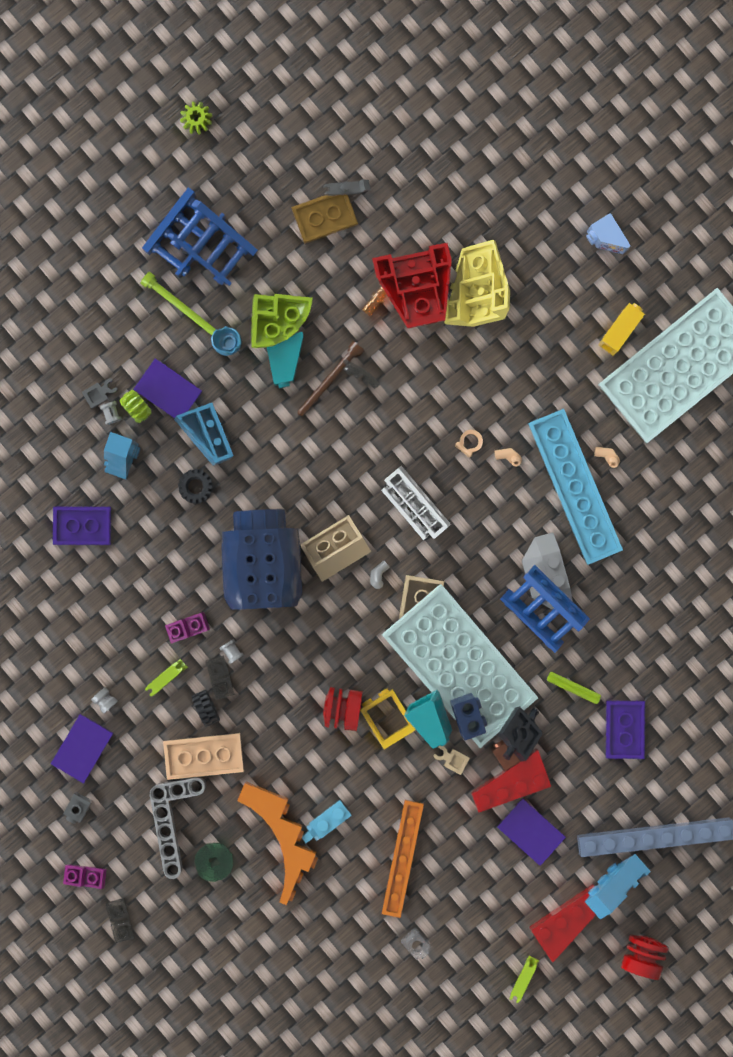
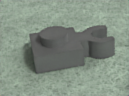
[82,378,118,409]

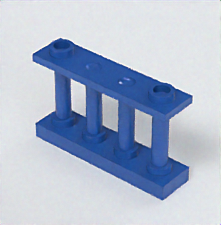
[142,187,226,278]
[168,200,258,286]
[500,565,590,653]

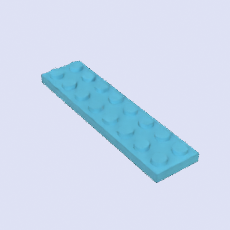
[528,409,623,565]

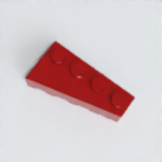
[471,748,551,813]
[529,884,596,963]

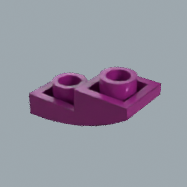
[165,612,210,643]
[63,865,107,889]

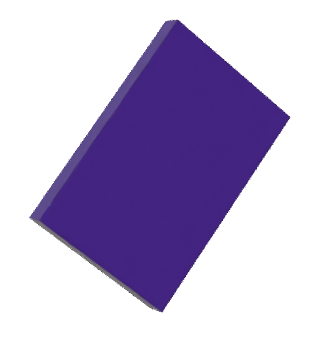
[133,358,203,418]
[53,507,111,545]
[606,700,645,759]
[51,714,114,783]
[497,798,566,866]

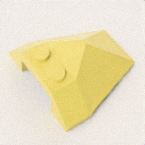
[444,240,510,327]

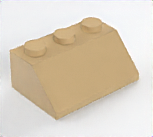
[300,515,371,582]

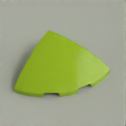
[251,294,312,348]

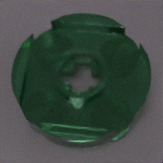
[195,842,234,882]

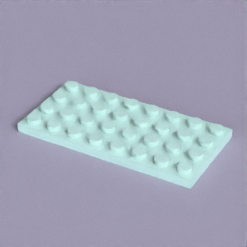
[598,288,733,444]
[382,584,538,748]

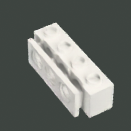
[381,466,451,540]

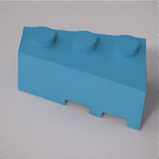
[174,403,234,466]
[104,432,140,479]
[585,854,651,919]

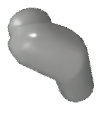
[370,561,390,589]

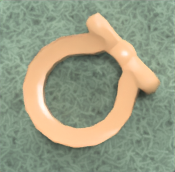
[455,430,483,458]

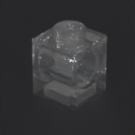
[401,927,431,960]

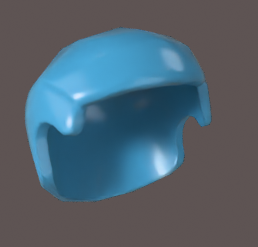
[211,326,242,356]

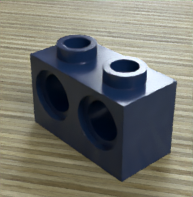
[450,693,487,741]

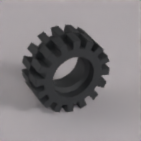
[178,469,214,504]
[191,689,220,727]

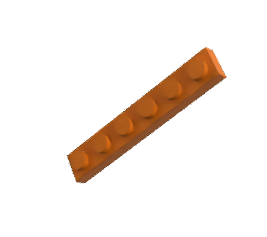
[382,800,424,918]

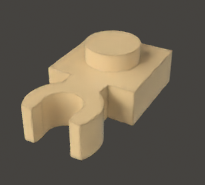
[433,746,470,775]

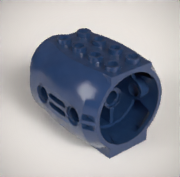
[222,509,302,610]

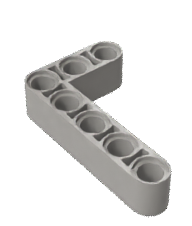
[150,777,206,879]

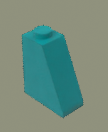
[267,332,304,388]
[404,690,452,749]

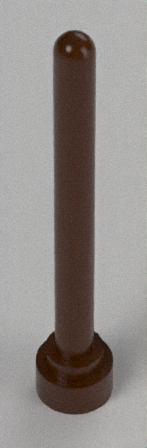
[298,341,365,416]

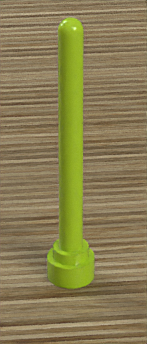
[140,271,216,335]

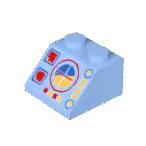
[586,213,630,254]

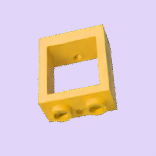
[598,303,645,356]
[360,688,416,749]

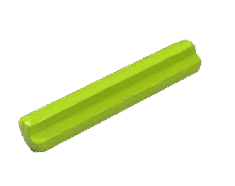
[547,672,601,704]

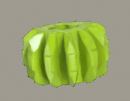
[180,101,213,135]
[120,390,151,423]

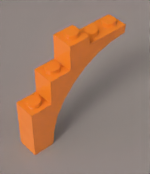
[237,781,318,905]

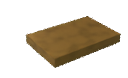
[291,195,358,244]

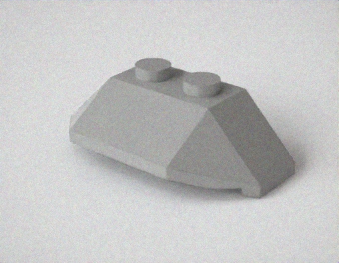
[522,533,573,610]

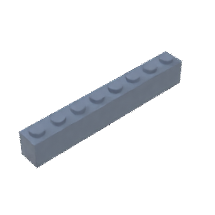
[577,817,733,857]

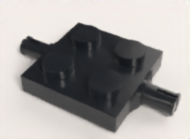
[498,706,543,762]

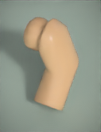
[594,447,620,468]
[494,448,522,467]

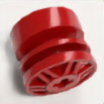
[323,687,362,731]
[621,935,669,980]

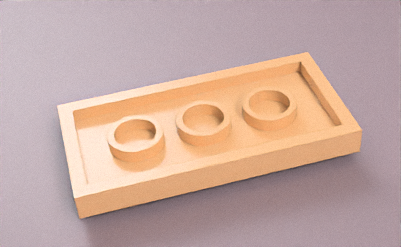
[163,733,244,780]

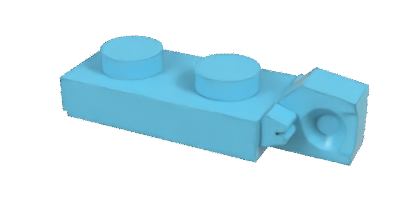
[302,800,352,843]

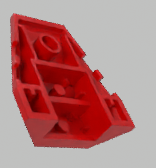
[372,242,452,329]

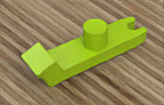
[145,659,188,697]
[510,955,539,1003]

